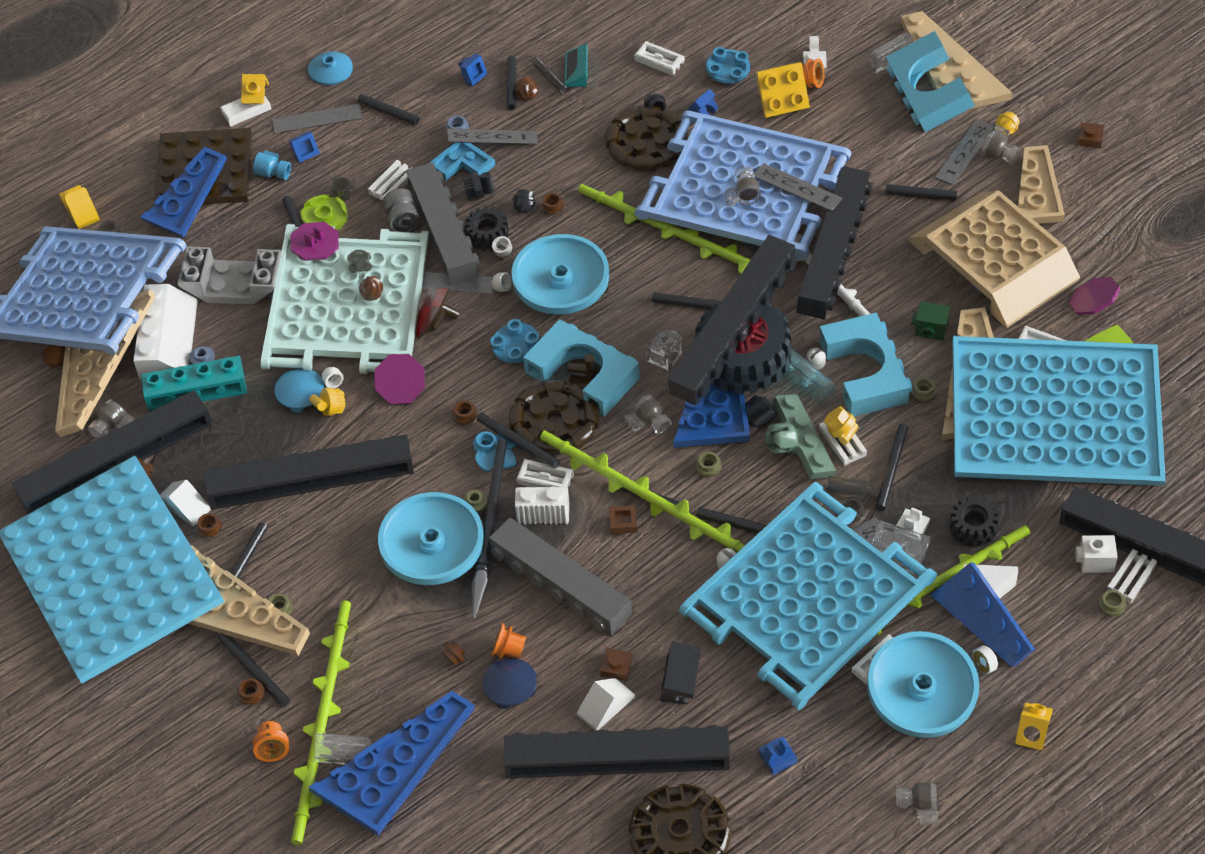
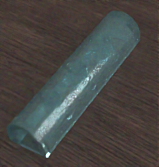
[784,348,837,404]

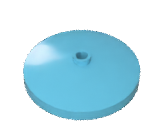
[512,234,609,314]
[378,492,484,585]
[867,631,979,738]

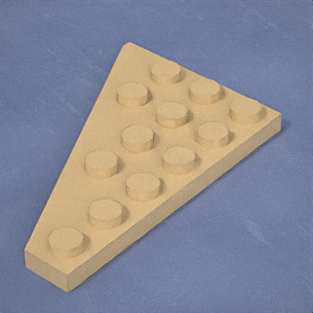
[55,289,155,437]

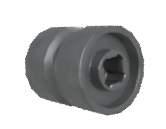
[383,188,420,232]

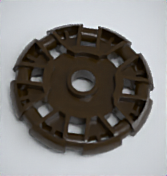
[605,106,689,171]
[509,379,600,455]
[628,784,731,854]

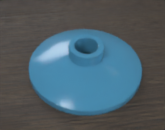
[308,52,353,85]

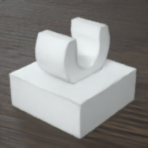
[894,507,930,543]

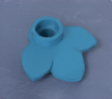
[473,432,516,472]

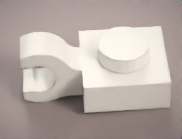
[803,36,827,74]

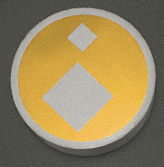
[972,645,998,675]

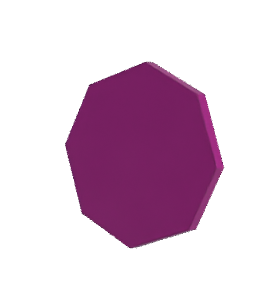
[291,222,339,261]
[1069,277,1120,315]
[374,354,425,404]

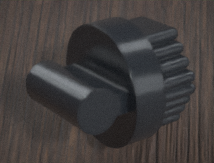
[463,172,494,199]
[745,395,776,428]

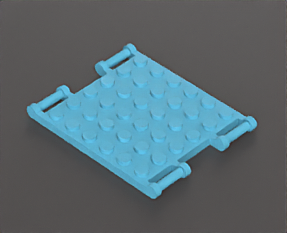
[679,482,937,710]

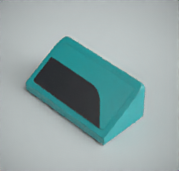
[565,44,588,87]

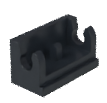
[659,641,701,705]

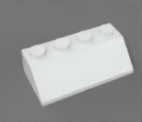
[134,284,197,379]

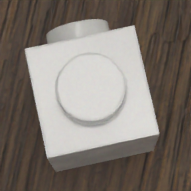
[1075,535,1117,573]

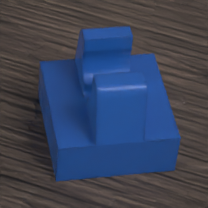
[458,54,488,86]
[687,89,718,115]
[288,131,320,163]
[758,736,797,775]

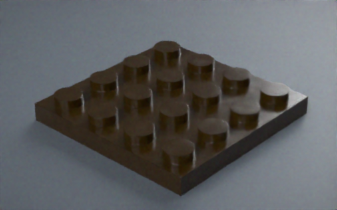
[154,128,252,204]

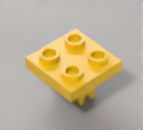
[755,62,810,118]

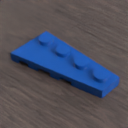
[141,147,227,238]
[931,562,1035,666]

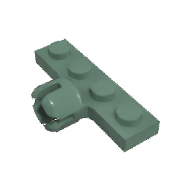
[765,394,836,480]

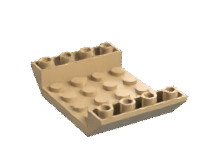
[908,190,1080,328]

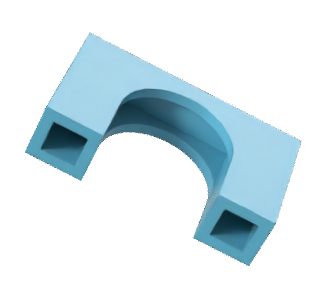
[886,31,975,132]
[819,313,912,416]
[523,319,640,417]

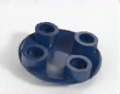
[482,658,537,709]

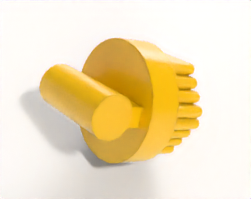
[309,387,346,416]
[823,406,858,444]

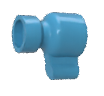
[253,150,291,180]

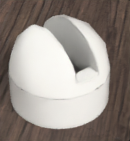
[492,236,512,258]
[491,272,512,292]
[806,348,826,370]
[322,367,344,389]
[717,548,736,569]

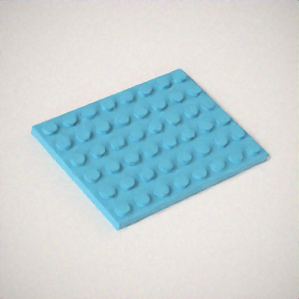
[952,336,1166,486]
[0,456,224,683]

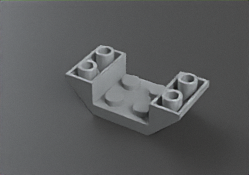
[178,246,282,305]

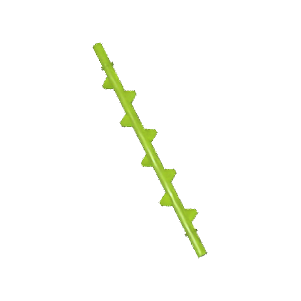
[578,184,786,281]
[540,430,745,553]
[876,525,1030,635]
[291,600,351,845]

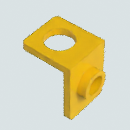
[241,74,269,104]
[1015,703,1053,750]

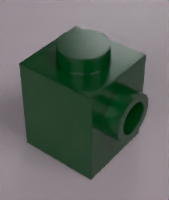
[911,301,950,341]

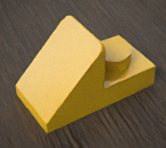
[59,185,100,229]

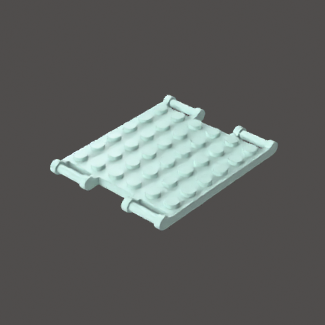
[261,224,430,374]

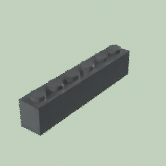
[406,162,480,285]
[489,518,632,636]

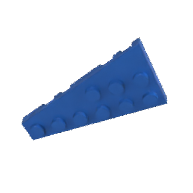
[673,384,750,448]
[309,691,475,836]

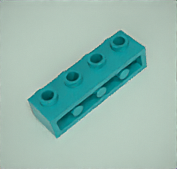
[141,355,247,412]

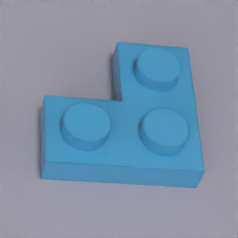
[430,142,495,180]

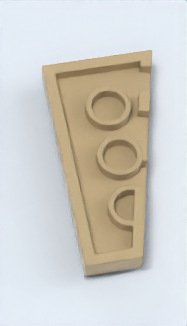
[1018,145,1065,224]

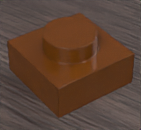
[1077,122,1104,148]
[609,505,637,534]
[600,648,633,681]

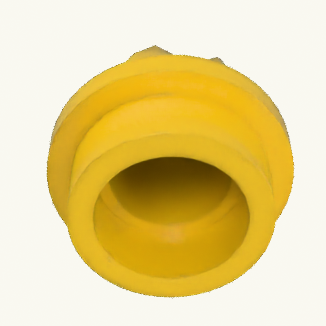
[996,112,1019,136]

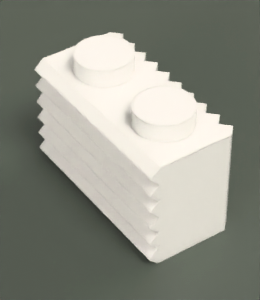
[515,487,569,525]

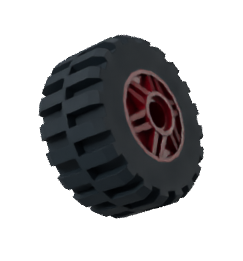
[694,303,791,394]

